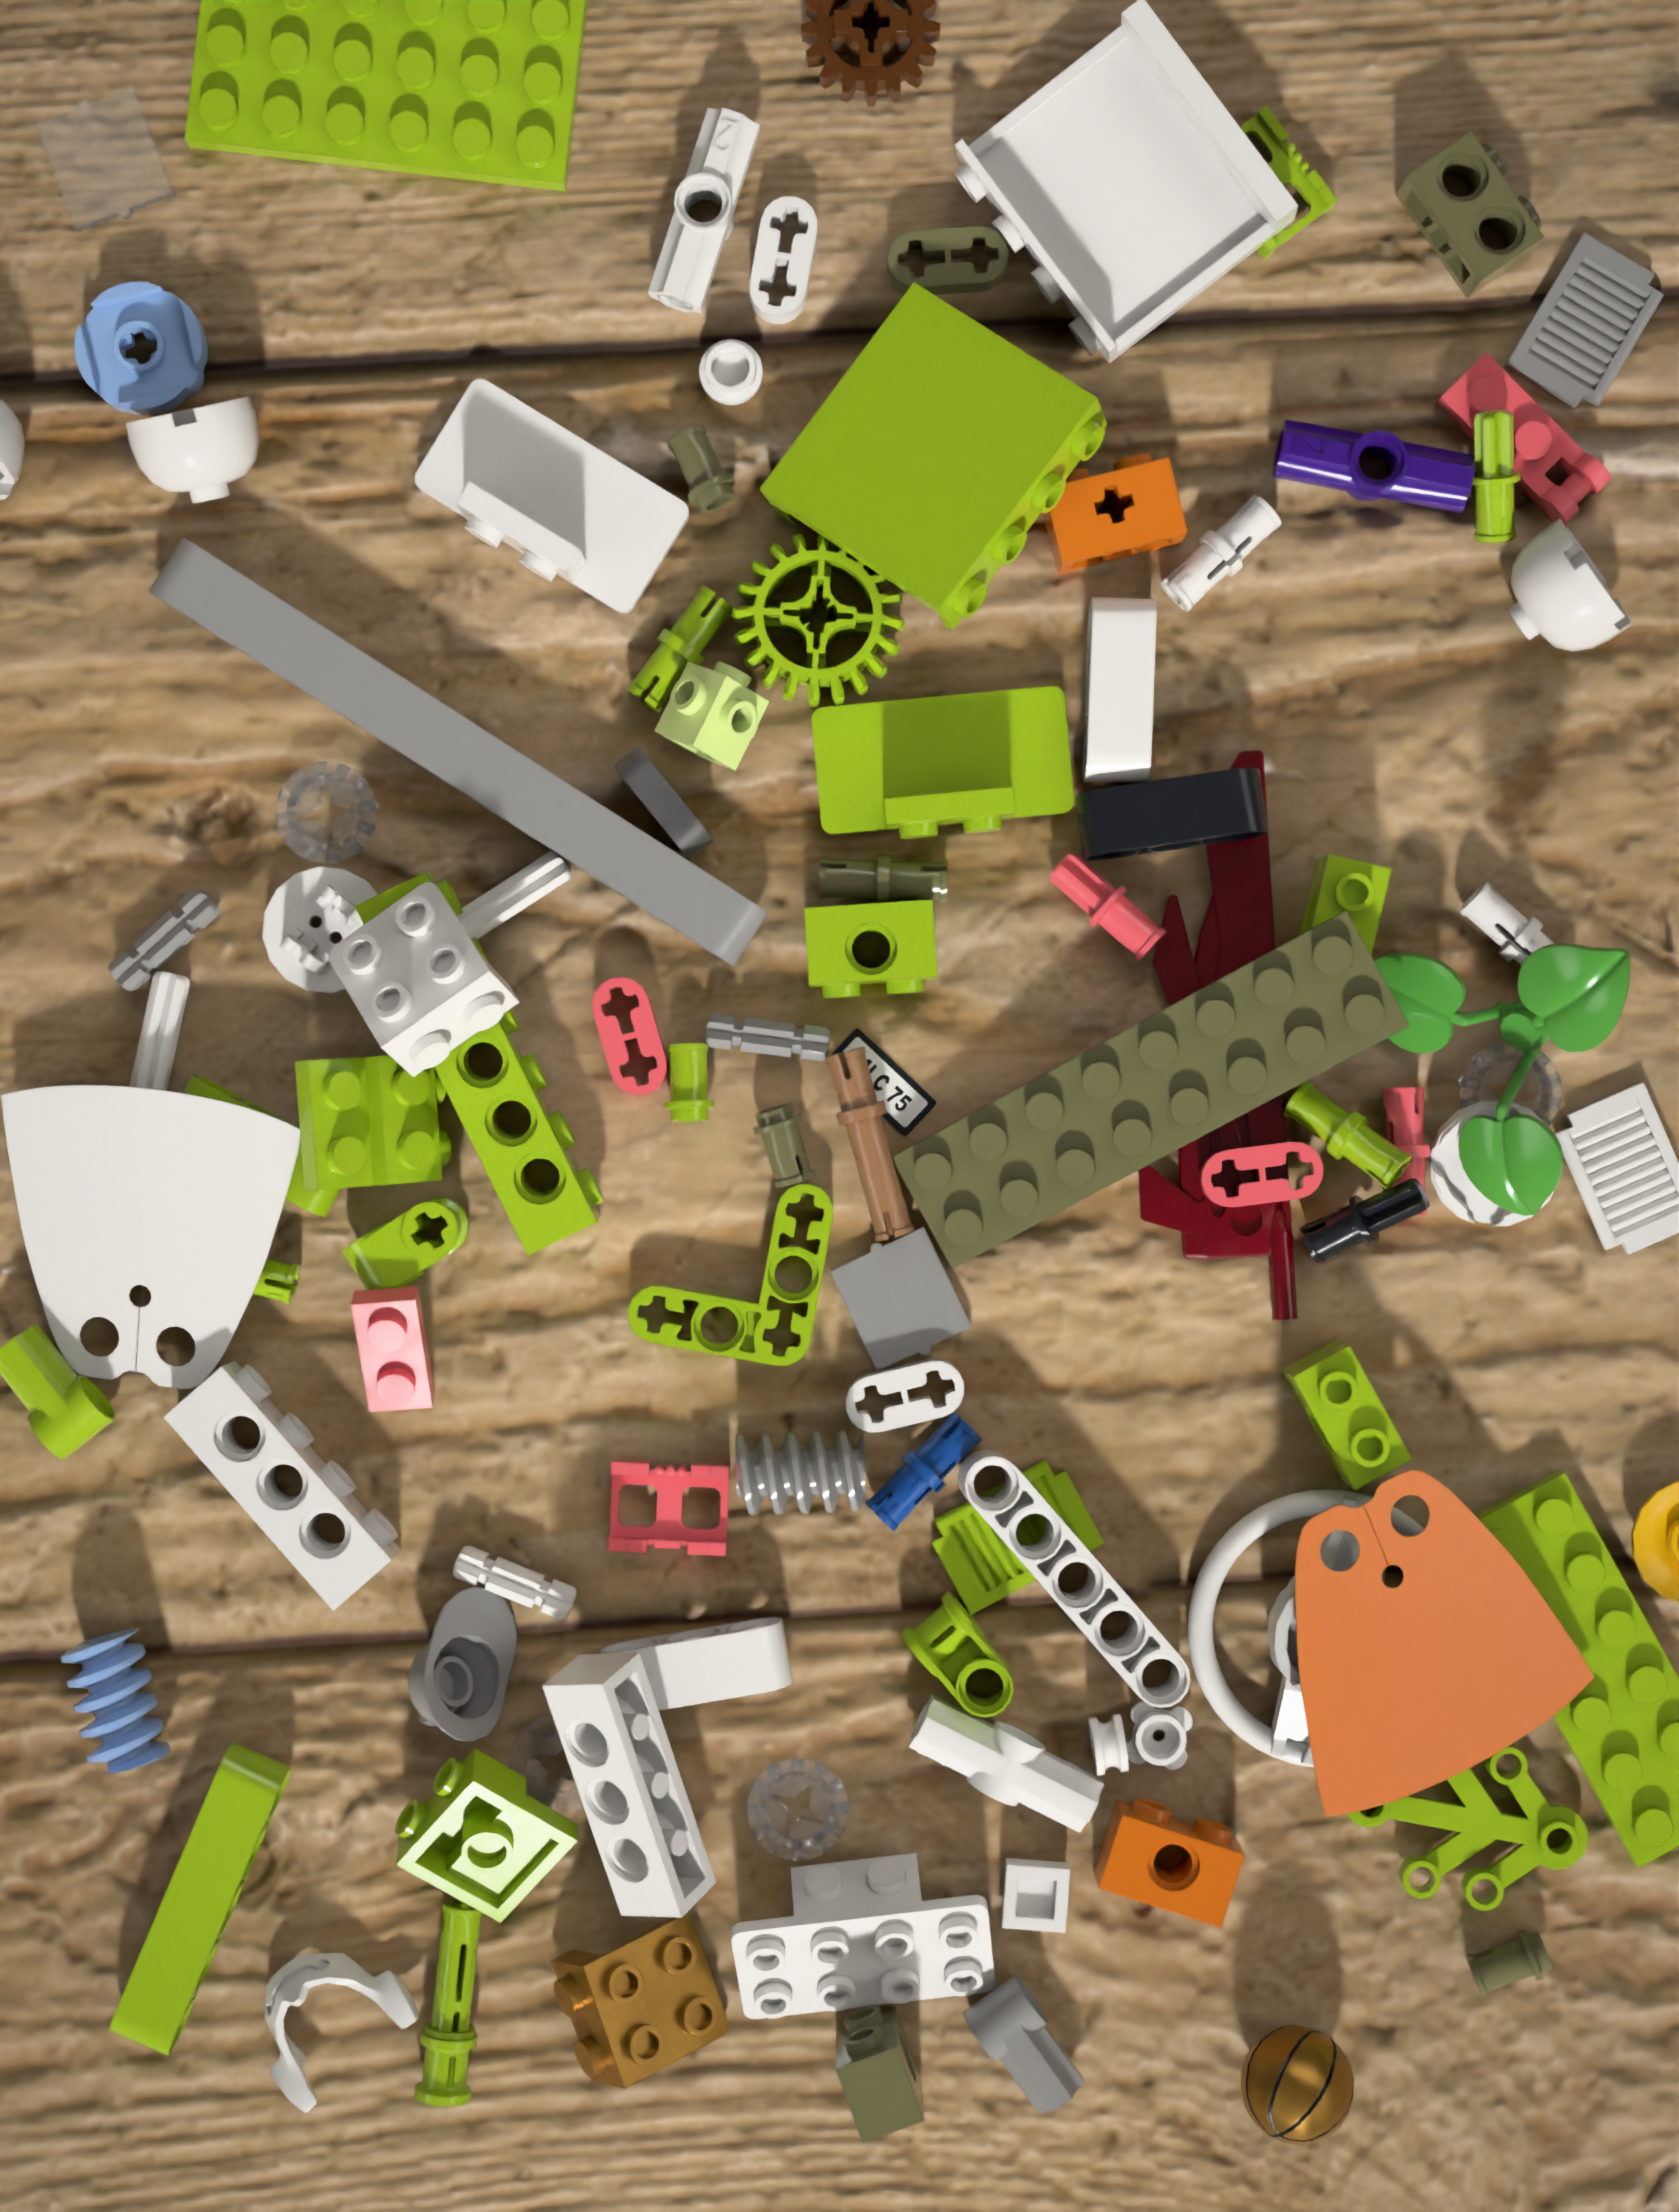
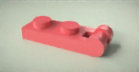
[1436,352,1611,525]

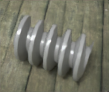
[735,1430,866,1515]

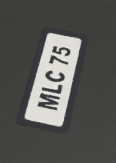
[826,1028,936,1136]

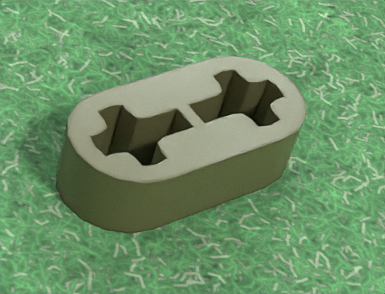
[887,226,1009,295]

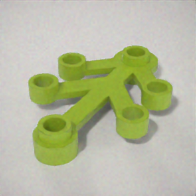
[1347,1744,1588,1911]

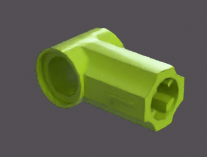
[0,1324,116,1459]

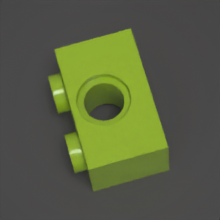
[1298,854,1392,956]
[804,899,938,998]
[1281,1339,1412,1490]

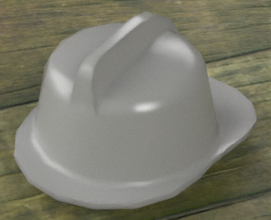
[408,1586,517,1742]

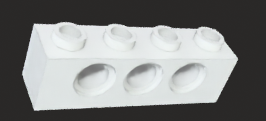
[164,1361,401,1611]
[542,1652,716,1918]

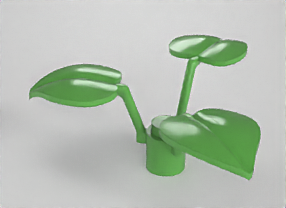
[1374,943,1631,1216]

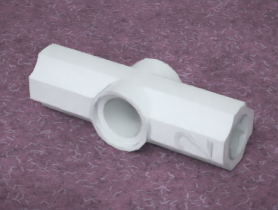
[648,107,761,313]
[908,1694,1104,1833]

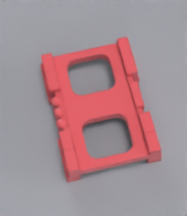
[608,1460,730,1556]

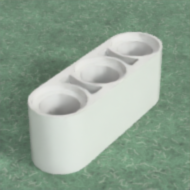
[1082,597,1157,784]
[600,1617,793,1711]

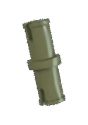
[819,854,948,903]

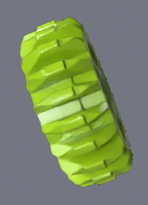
[732,533,905,707]

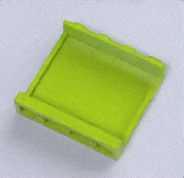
[759,282,1107,631]

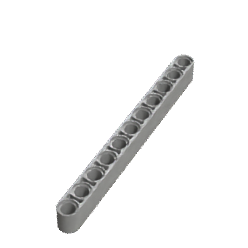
[149,537,768,967]

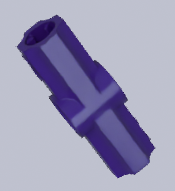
[1273,419,1475,513]

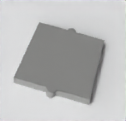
[830,1226,972,1372]

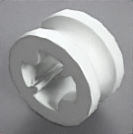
[1088,1714,1129,1776]

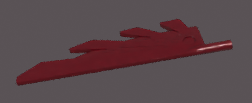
[1138,750,1298,1320]

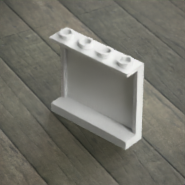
[954,0,1298,363]

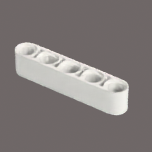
[958,1449,1191,1708]

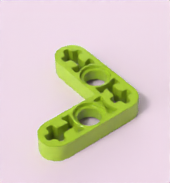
[628,1183,833,1366]

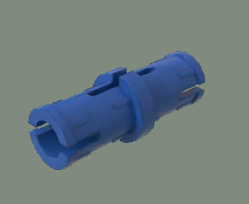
[865,1412,983,1531]

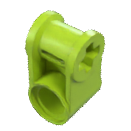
[342,1198,469,1290]
[900,1591,1013,1717]

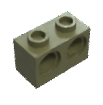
[1395,131,1544,298]

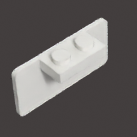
[415,379,689,613]
[731,1853,996,2019]

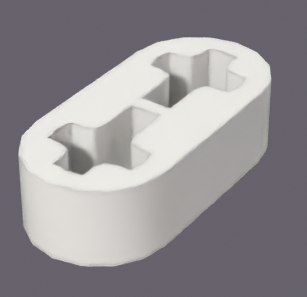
[749,196,818,324]
[846,1358,965,1432]

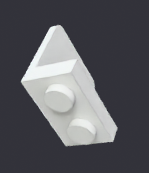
[329,882,520,1077]

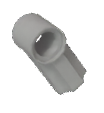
[963,1974,1084,2114]

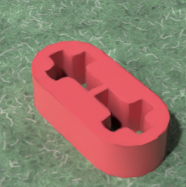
[592,977,669,1095]
[1199,1142,1324,1207]

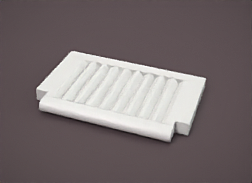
[1554,1082,1679,1254]

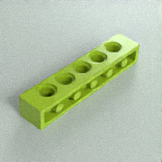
[355,872,605,1256]

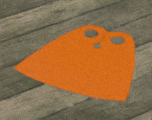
[1295,1470,1595,1817]

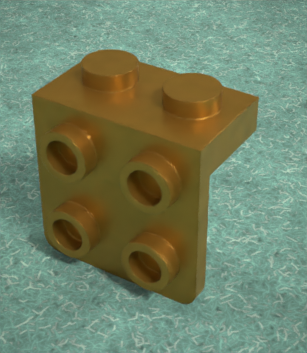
[551,1916,728,2089]

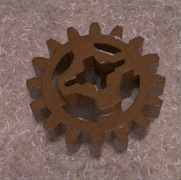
[801,0,940,107]

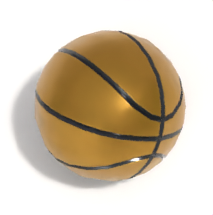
[1241,2025,1354,2145]

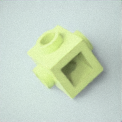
[654,661,769,771]

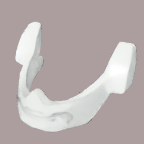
[265,1953,418,2113]

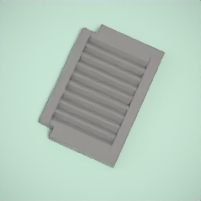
[1504,232,1664,408]

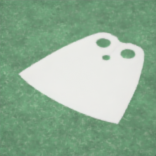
[1,1085,301,1389]

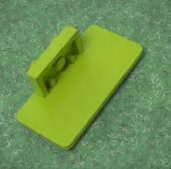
[811,686,1074,839]

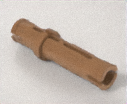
[825,1046,915,1241]

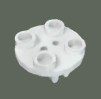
[262,866,379,994]

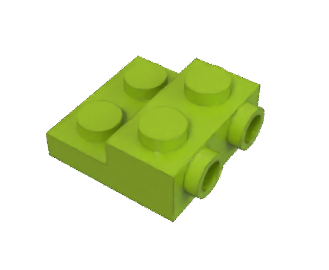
[295,1055,451,1191]
[395,1748,578,1923]

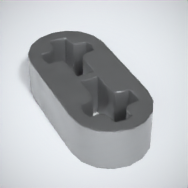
[613,746,713,860]

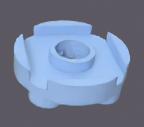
[74,281,208,415]

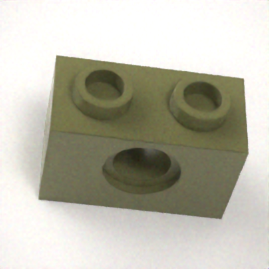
[836,2006,925,2143]

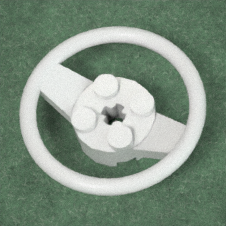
[1187,1489,1424,1767]

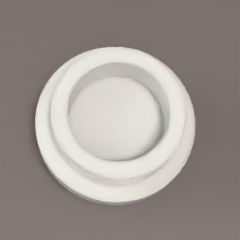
[699,339,763,405]

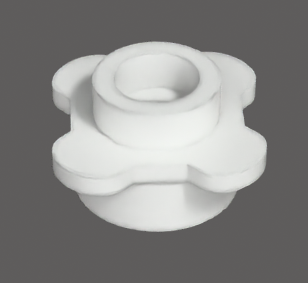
[1126,1701,1193,1770]

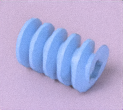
[60,1628,171,1773]

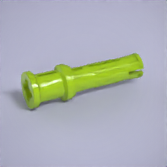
[414,1900,483,2107]

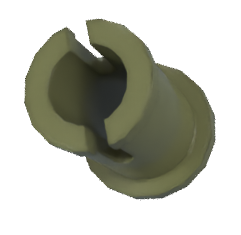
[667,425,736,513]
[753,1103,815,1188]
[1465,1930,1553,1996]

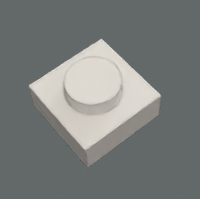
[1001,1858,1070,1933]

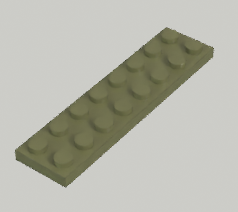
[892,910,1410,1269]

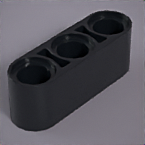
[1075,767,1268,861]

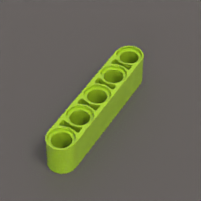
[109,1742,292,2056]

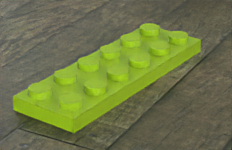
[1475,1469,1679,1868]

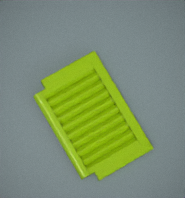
[931,1459,1104,1615]

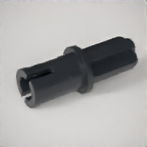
[1300,1178,1430,1263]

